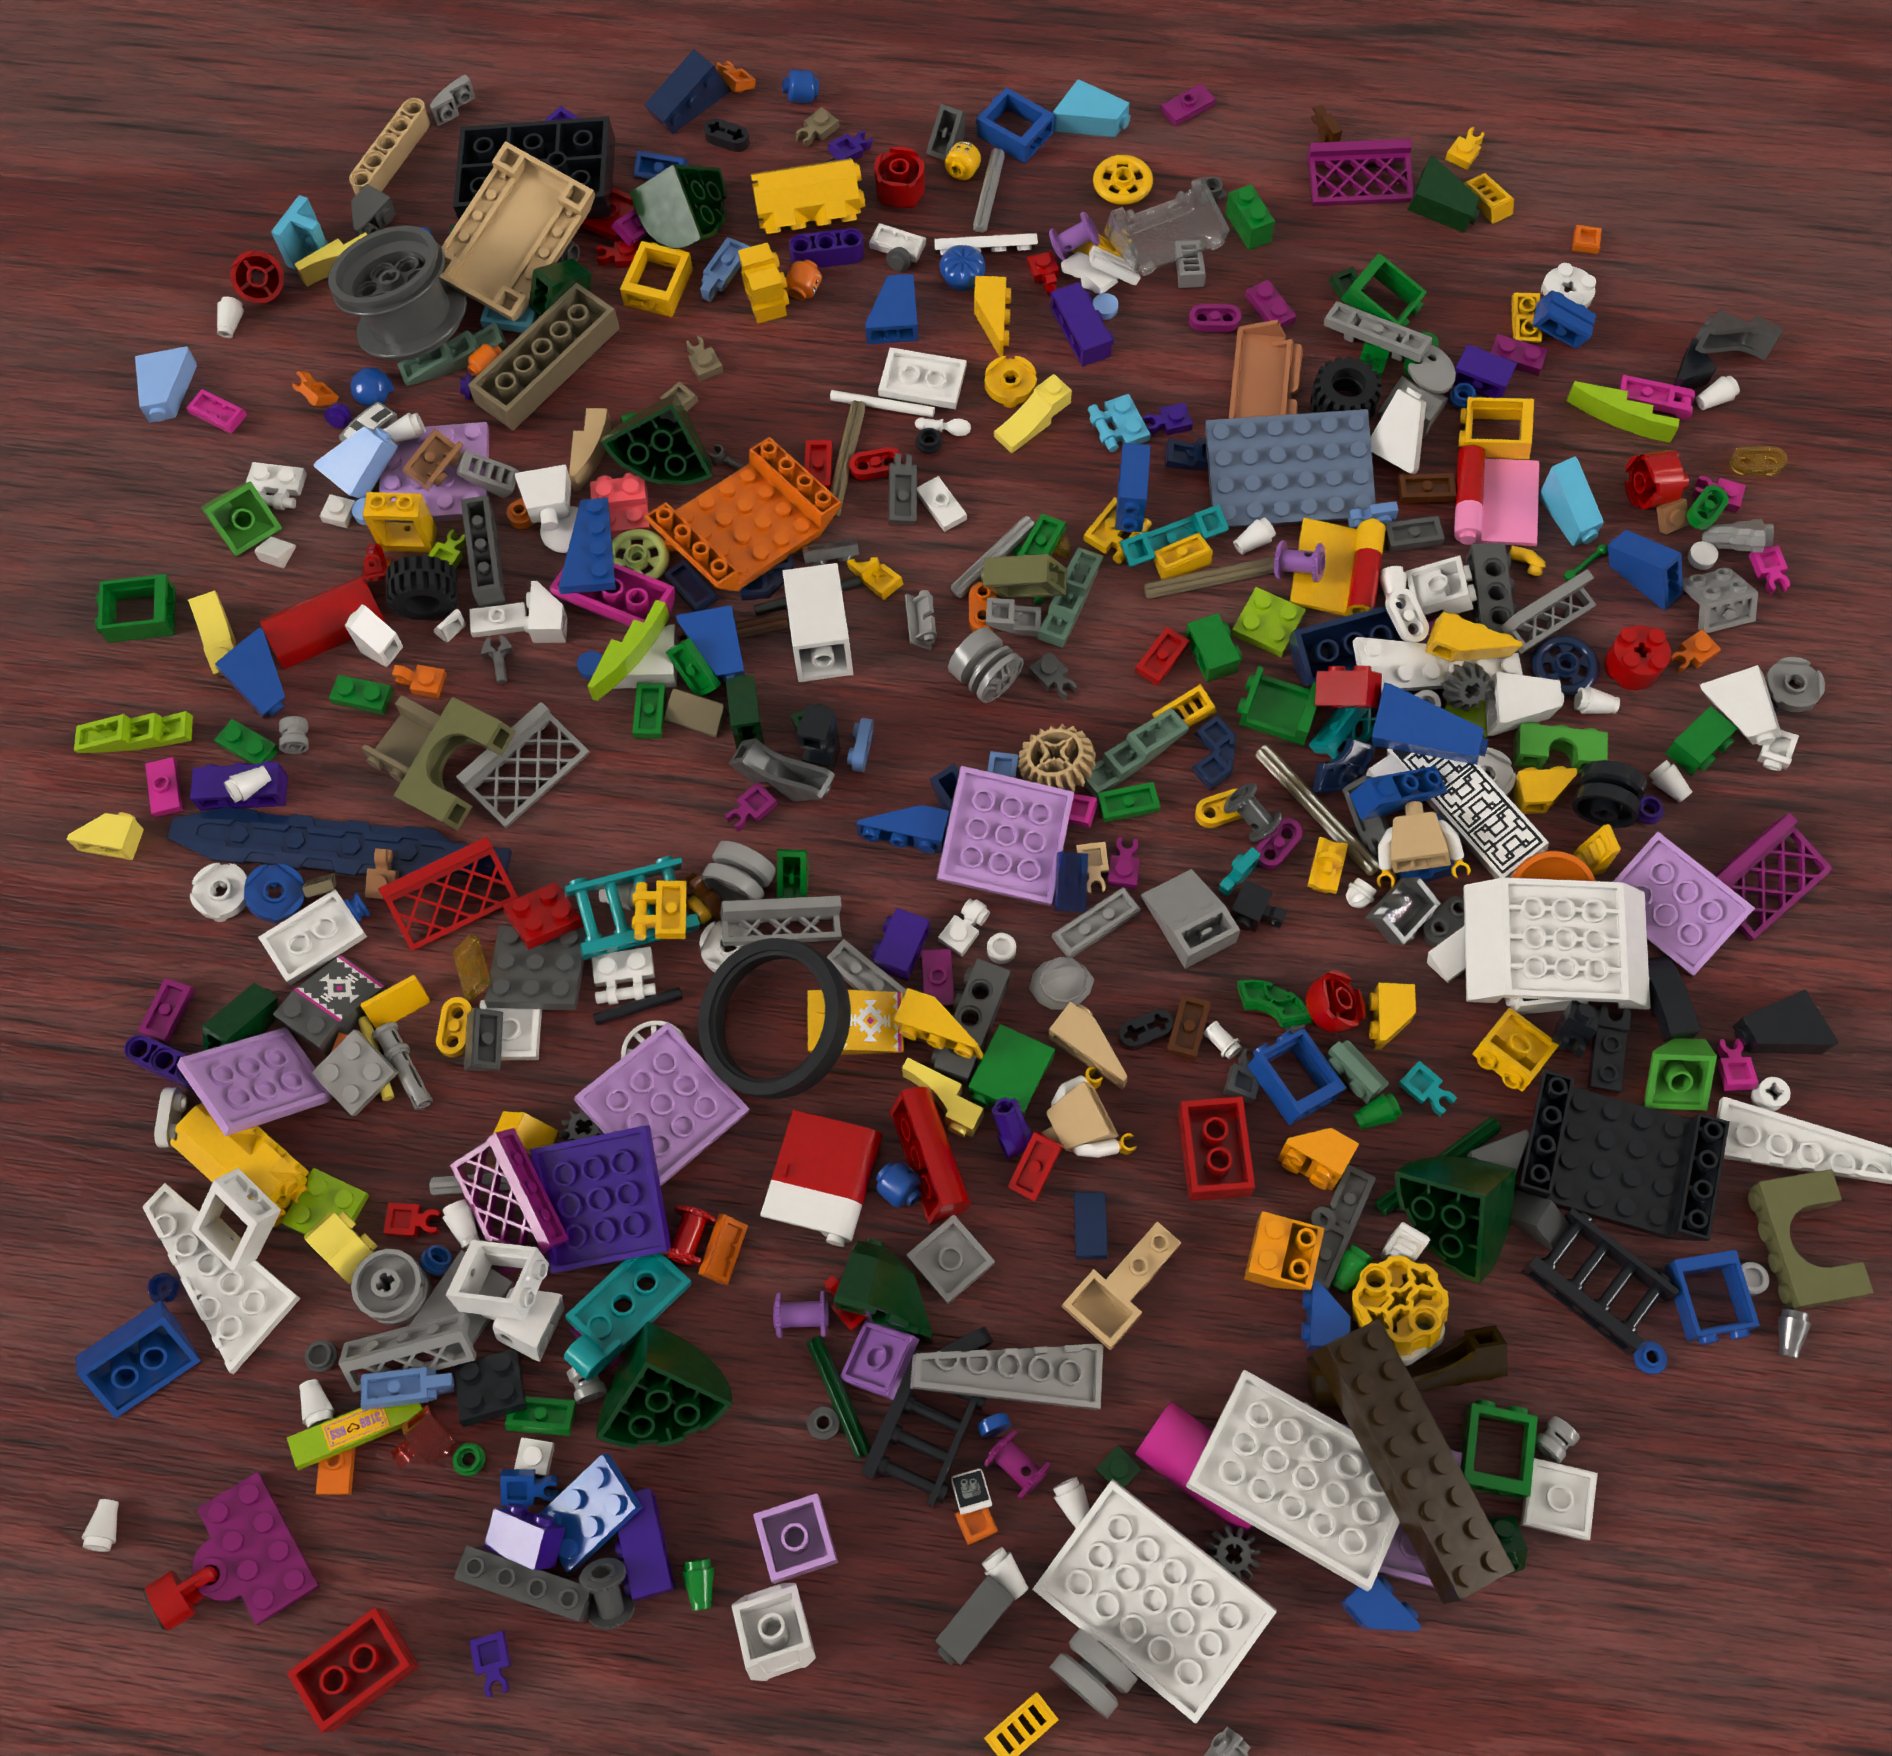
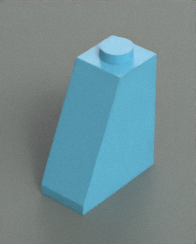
[1053,79,1131,137]
[1538,456,1604,547]

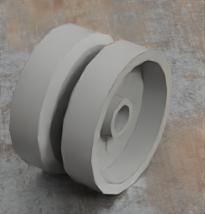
[701,841,776,901]
[351,1249,432,1327]
[1049,1628,1138,1719]

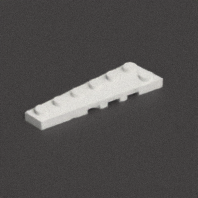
[1352,637,1523,693]
[1716,1097,1892,1184]

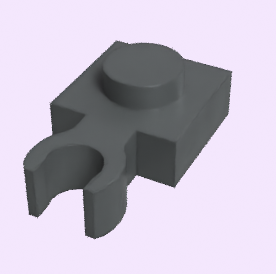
[1029,652,1077,701]
[1223,1048,1259,1104]

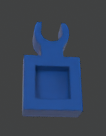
[500,1469,559,1506]

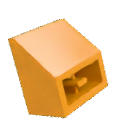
[1277,1128,1359,1191]
[1244,1211,1325,1290]

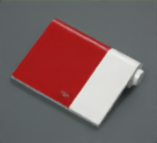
[760,1110,883,1247]

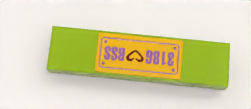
[287,1403,425,1470]

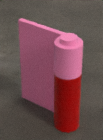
[1454,445,1539,546]

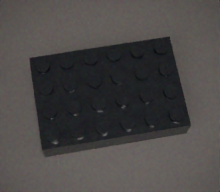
[453,116,615,219]

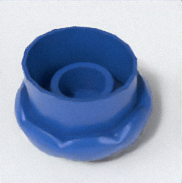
[940,245,986,291]

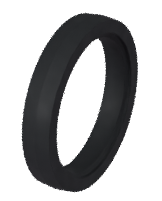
[698,938,851,1099]

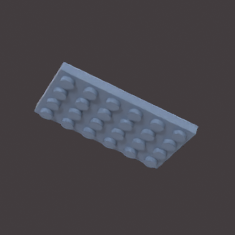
[1205,409,1376,529]

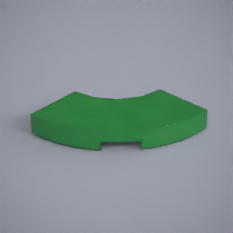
[1237,979,1312,1028]

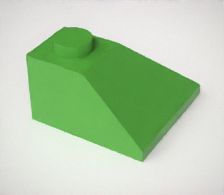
[200,481,282,557]
[1643,1038,1717,1111]

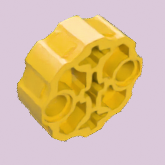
[1352,1256,1449,1356]

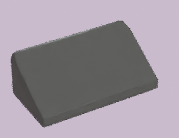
[464,1008,503,1072]

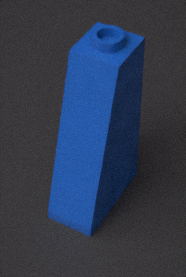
[1372,683,1489,765]

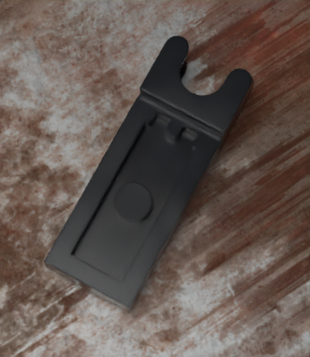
[1587,1005,1631,1094]

